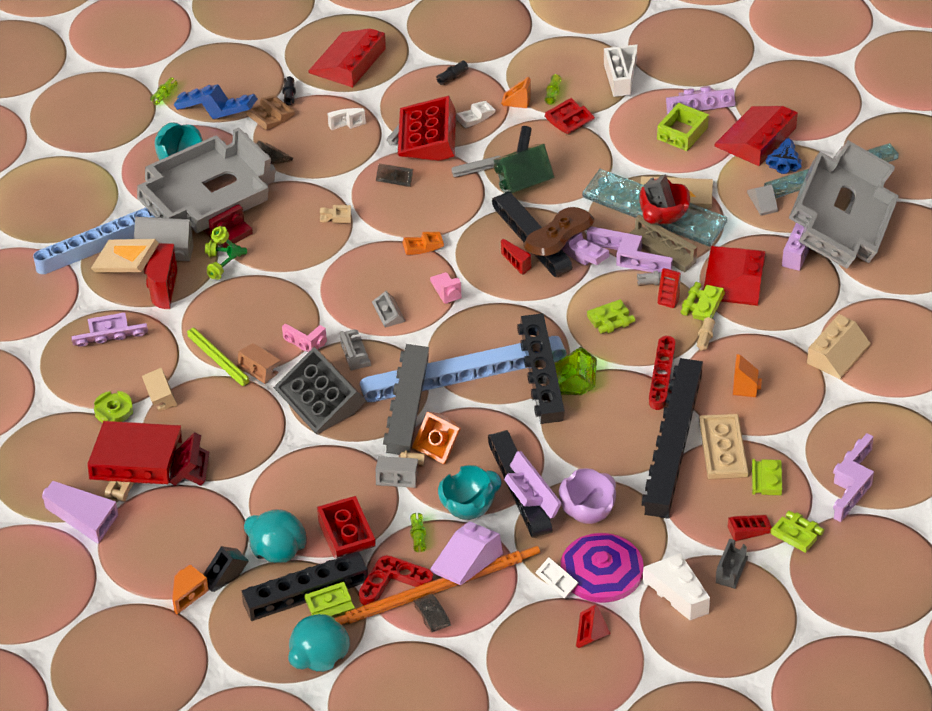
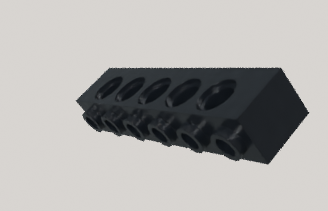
[517,313,565,424]
[241,551,368,621]

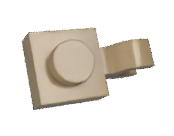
[320,205,351,223]

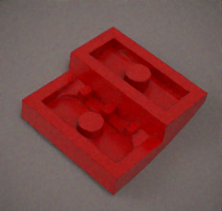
[544,97,595,134]

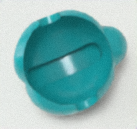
[154,122,203,160]
[438,465,502,520]
[244,509,307,563]
[288,614,350,672]

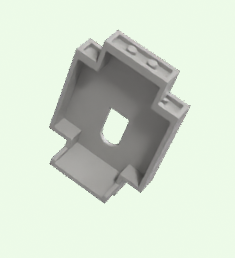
[137,127,276,233]
[789,140,899,269]

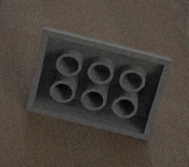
[273,347,367,434]

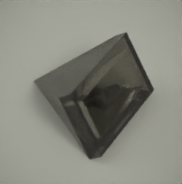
[257,140,293,165]
[376,164,414,187]

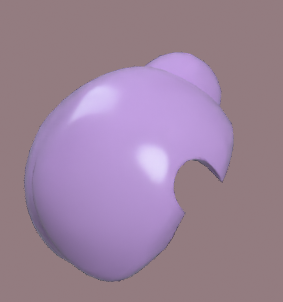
[559,468,616,524]

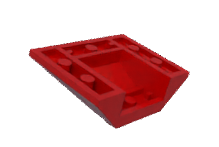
[703,246,766,306]

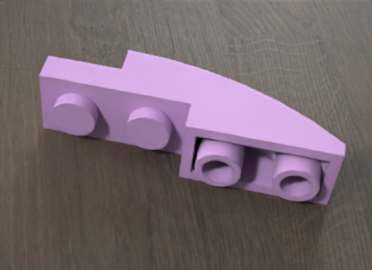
[562,232,610,265]

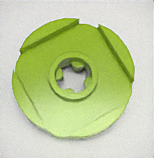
[94,391,133,423]

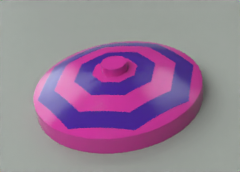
[560,533,644,603]

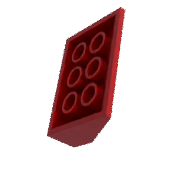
[308,28,386,88]
[398,95,456,161]
[714,106,798,166]

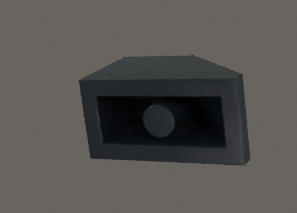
[203,546,249,592]

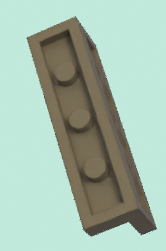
[629,215,697,272]

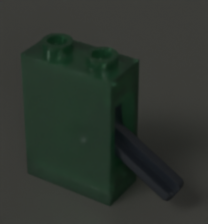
[493,126,555,193]

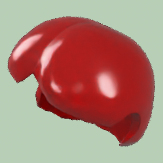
[639,178,691,225]

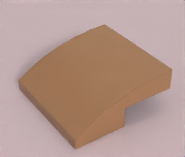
[245,95,295,130]

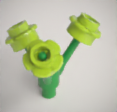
[205,226,247,280]

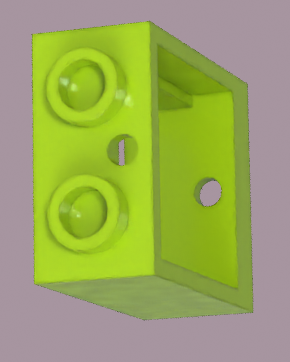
[657,103,709,151]

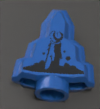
[766,138,802,174]

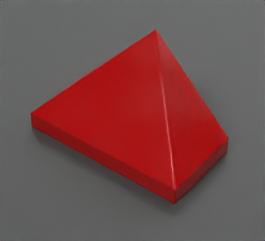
[576,605,611,648]

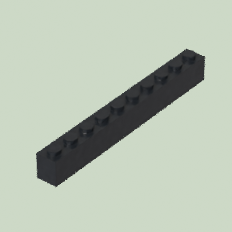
[641,358,703,519]

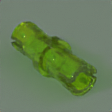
[545,74,562,105]
[150,77,178,105]
[410,513,427,552]

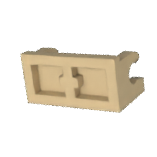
[142,368,177,411]

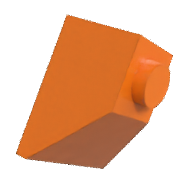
[412,412,461,464]

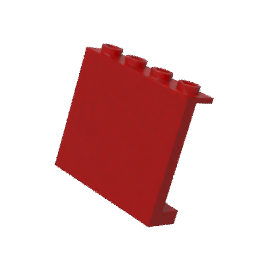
[87,421,182,485]

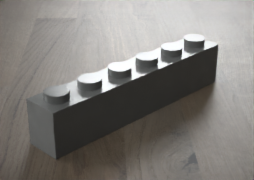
[383,344,429,455]

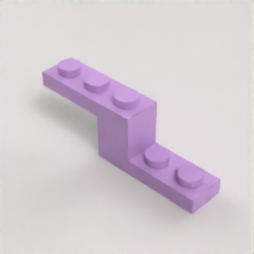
[587,226,673,273]
[833,433,874,522]

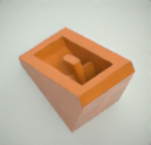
[501,77,531,109]

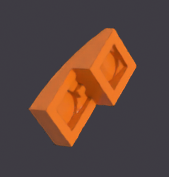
[402,232,444,255]

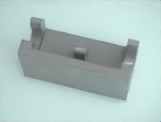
[340,329,371,371]
[375,456,418,488]

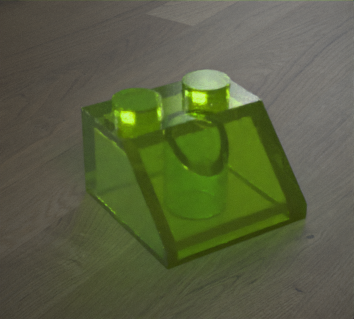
[555,347,597,395]

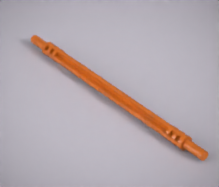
[334,546,540,625]

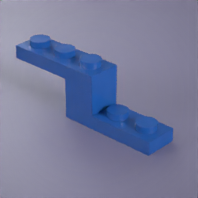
[173,84,258,119]

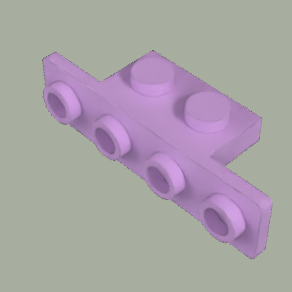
[666,86,735,114]
[71,313,148,347]
[504,451,561,518]

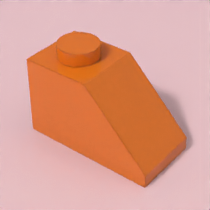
[733,354,762,397]
[172,565,209,614]

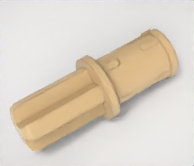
[696,317,715,351]

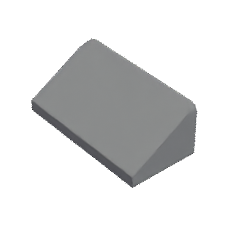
[372,291,405,328]

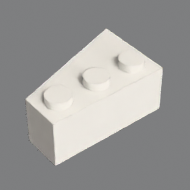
[604,44,638,97]
[643,553,710,620]

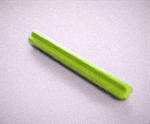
[187,328,250,386]

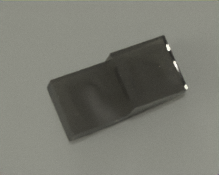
[413,593,451,632]

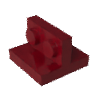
[203,204,253,248]
[169,432,210,486]

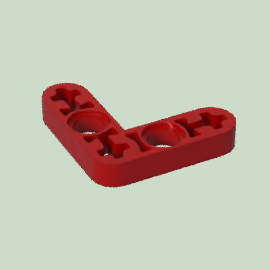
[359,555,433,605]

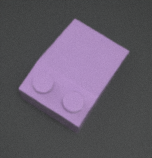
[430,521,503,585]

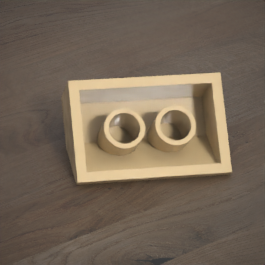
[807,314,870,379]

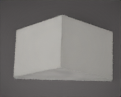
[747,184,778,216]

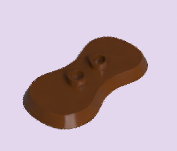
[524,207,595,256]

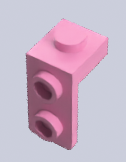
[430,272,461,304]
[282,324,327,352]

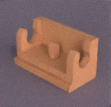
[237,343,281,384]

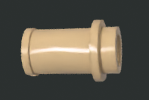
[400,450,425,466]

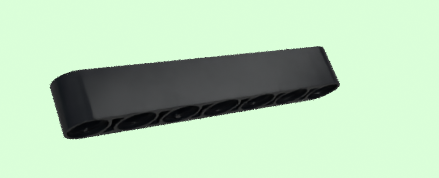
[492,191,573,277]
[488,430,553,538]

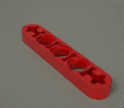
[649,336,675,410]

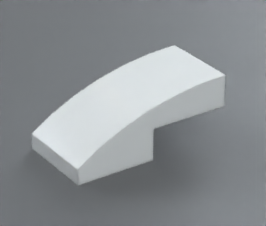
[456,101,495,128]
[327,108,366,130]
[535,557,578,598]

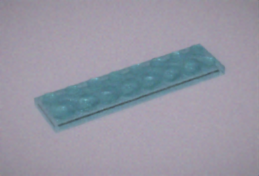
[582,169,727,247]

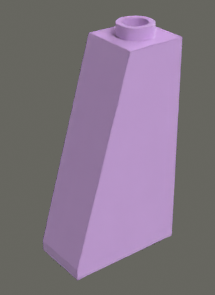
[42,481,118,543]

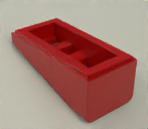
[501,239,532,275]
[657,268,681,308]
[727,515,772,541]

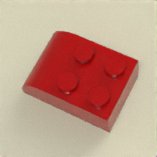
[144,243,178,309]
[317,496,376,559]

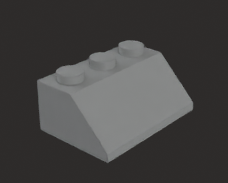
[134,217,194,261]

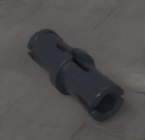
[436,60,469,85]
[282,76,296,105]

